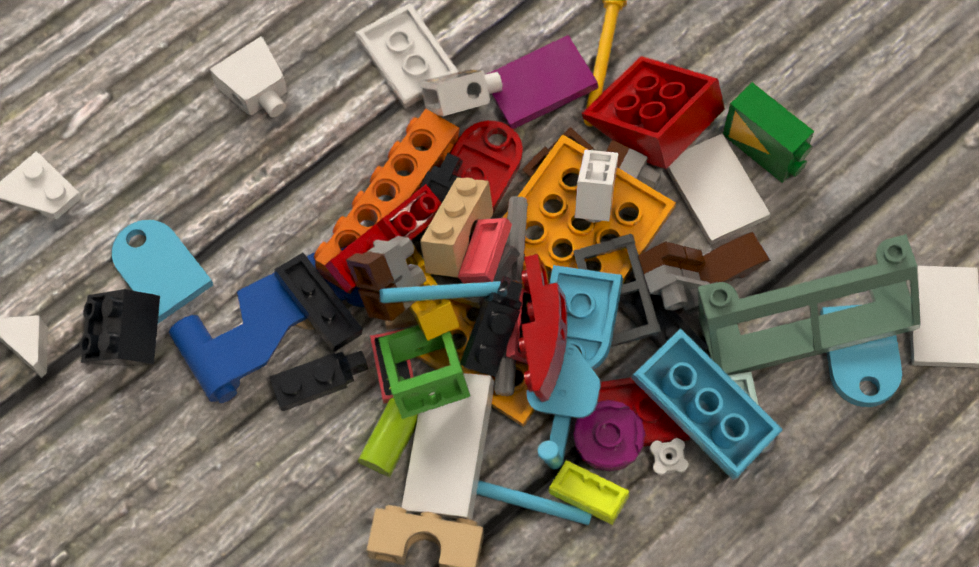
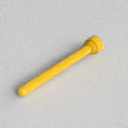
[584,0,627,127]

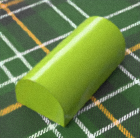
[358,398,418,478]

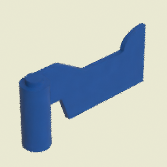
[169,246,365,403]

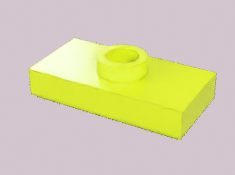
[549,460,629,525]

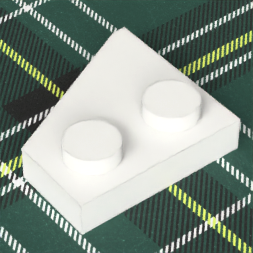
[0,151,82,219]

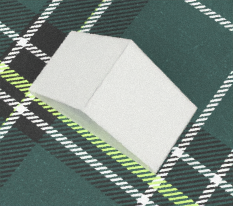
[0,315,48,378]

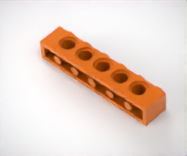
[314,109,459,294]

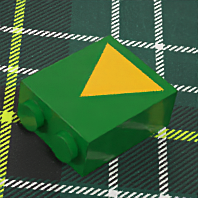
[723,82,814,183]

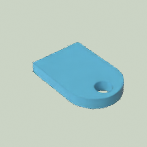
[112,220,213,324]
[820,305,902,407]

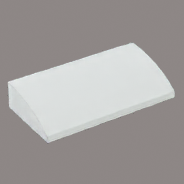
[402,372,495,520]

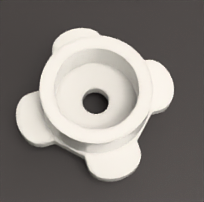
[650,438,688,475]

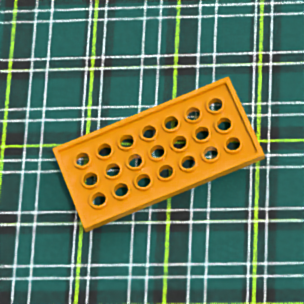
[417,134,676,427]

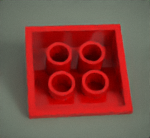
[581,56,725,169]

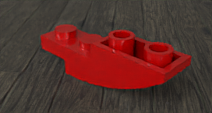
[324,184,442,293]
[519,254,568,402]

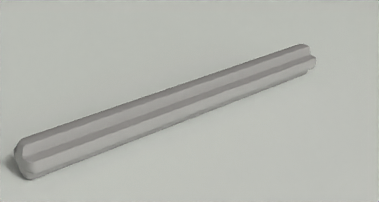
[494,196,528,396]

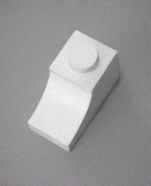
[575,150,618,222]

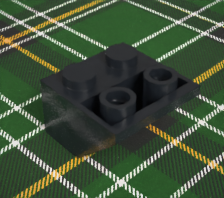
[80,289,160,366]

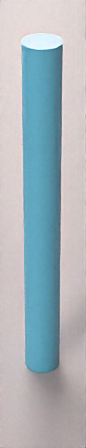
[380,280,518,303]
[477,480,592,525]

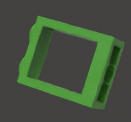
[378,325,471,419]

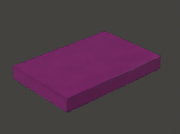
[485,35,598,129]

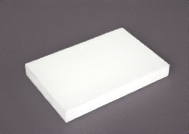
[355,3,459,109]
[666,134,770,245]
[907,266,979,368]

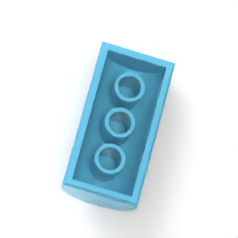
[631,329,783,480]

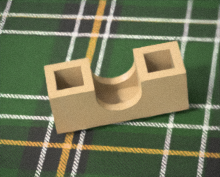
[420,177,493,278]
[367,505,483,567]

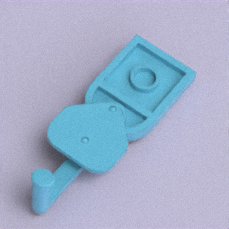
[527,265,623,469]

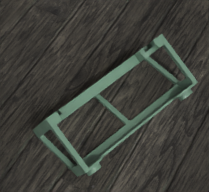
[698,234,921,375]

